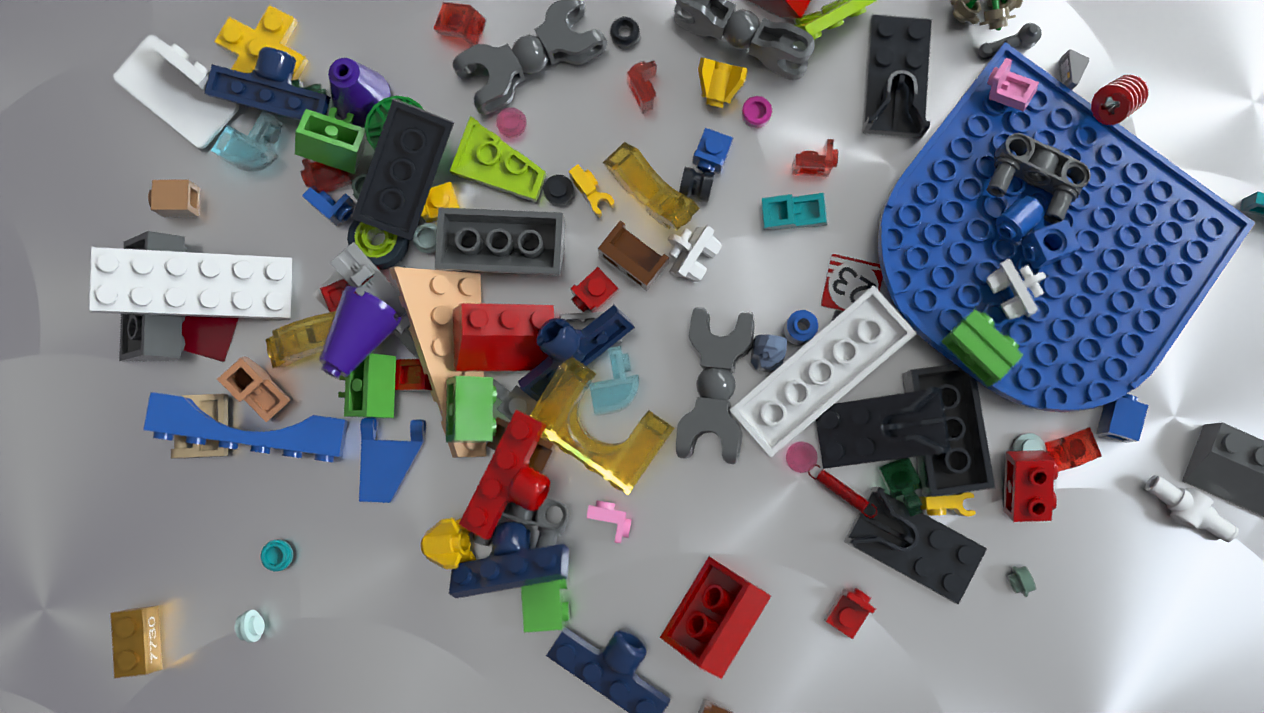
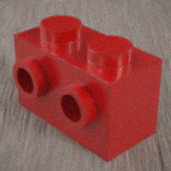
[1003,450,1058,522]

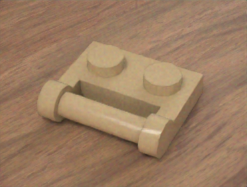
[171,394,228,459]

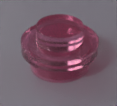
[496,108,527,138]
[786,441,817,473]

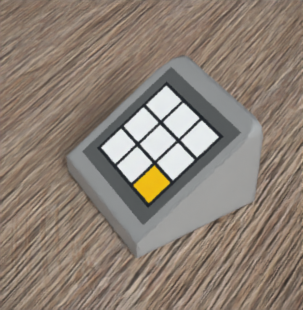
[1059,49,1090,90]

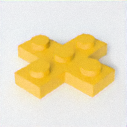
[214,5,309,86]

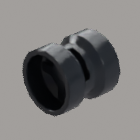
[678,166,715,203]

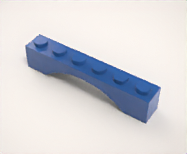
[143,392,348,463]

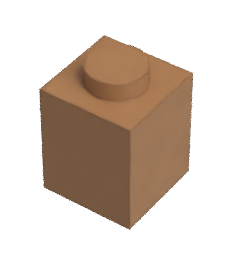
[148,180,200,217]

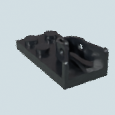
[862,14,932,138]
[351,98,454,241]
[816,387,951,469]
[844,487,987,605]

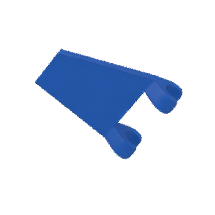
[359,418,426,503]

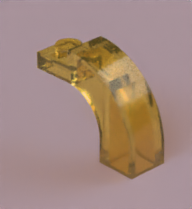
[603,142,700,230]
[266,311,336,369]

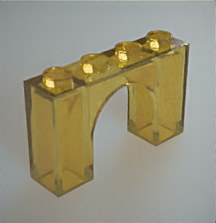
[530,357,675,495]

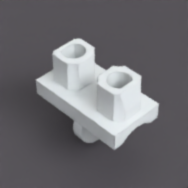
[668,225,722,282]
[986,259,1047,320]

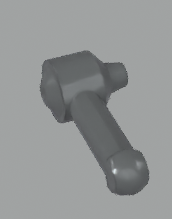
[979,22,1042,58]

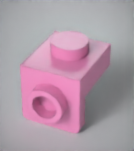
[988,58,1039,112]
[586,500,632,544]

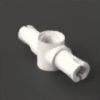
[1145,475,1239,543]

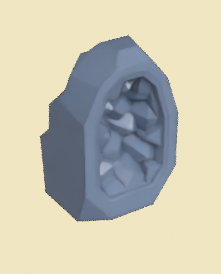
[750,334,787,372]

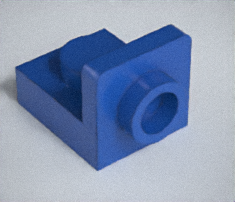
[692,128,733,174]
[302,187,356,227]

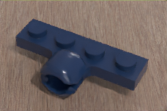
[204,47,331,121]
[518,305,635,403]
[449,522,569,599]
[546,627,670,713]

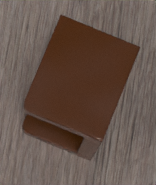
[598,220,669,291]

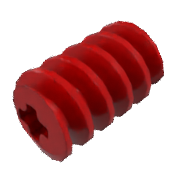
[1091,74,1149,125]

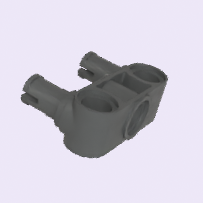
[986,133,1091,224]
[472,498,569,549]

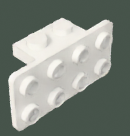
[114,35,239,149]

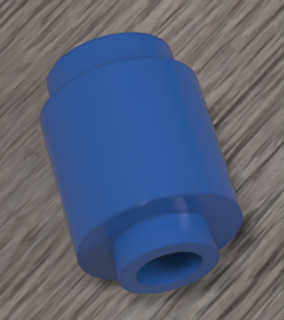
[996,196,1044,242]
[783,310,819,345]

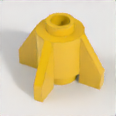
[698,57,748,108]
[421,518,476,570]

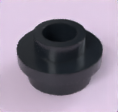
[610,17,640,47]

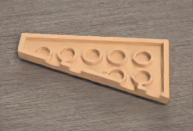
[389,267,486,458]

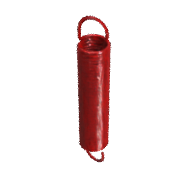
[808,464,877,518]

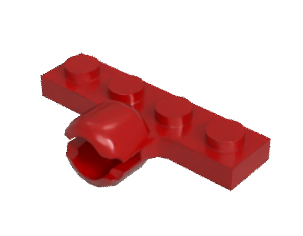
[458,410,551,539]

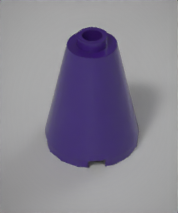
[328,58,391,127]
[319,286,402,379]

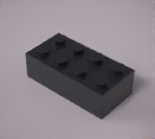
[903,364,995,497]

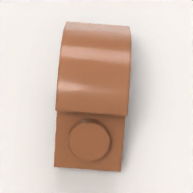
[217,356,291,422]

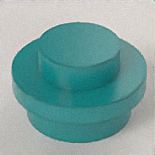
[261,540,293,572]

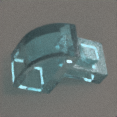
[211,110,283,171]
[589,346,639,416]

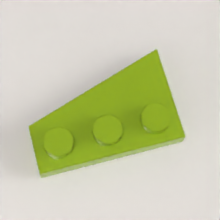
[794,0,877,40]
[450,116,546,202]

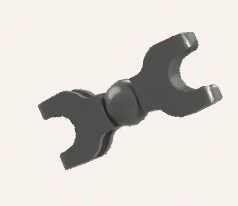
[453,0,607,115]
[674,0,815,80]
[676,307,755,465]

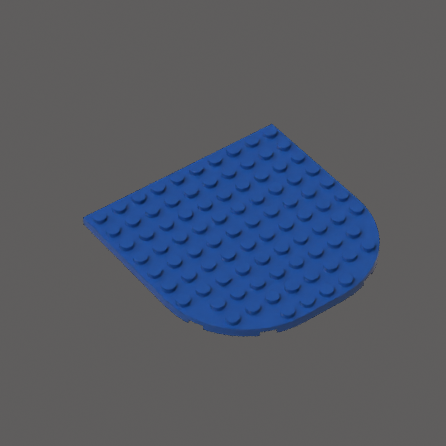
[878,42,1255,412]

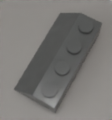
[434,207,565,275]
[119,231,188,362]
[1182,422,1264,517]

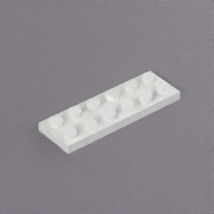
[89,247,292,320]
[730,286,917,457]

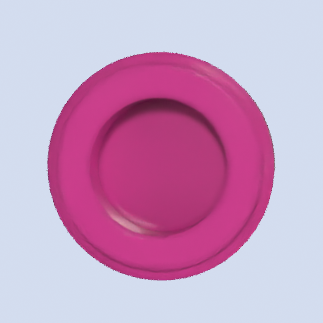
[741,96,772,128]

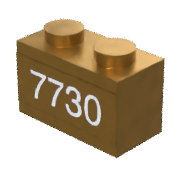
[110,606,162,678]

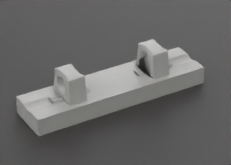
[330,242,417,355]

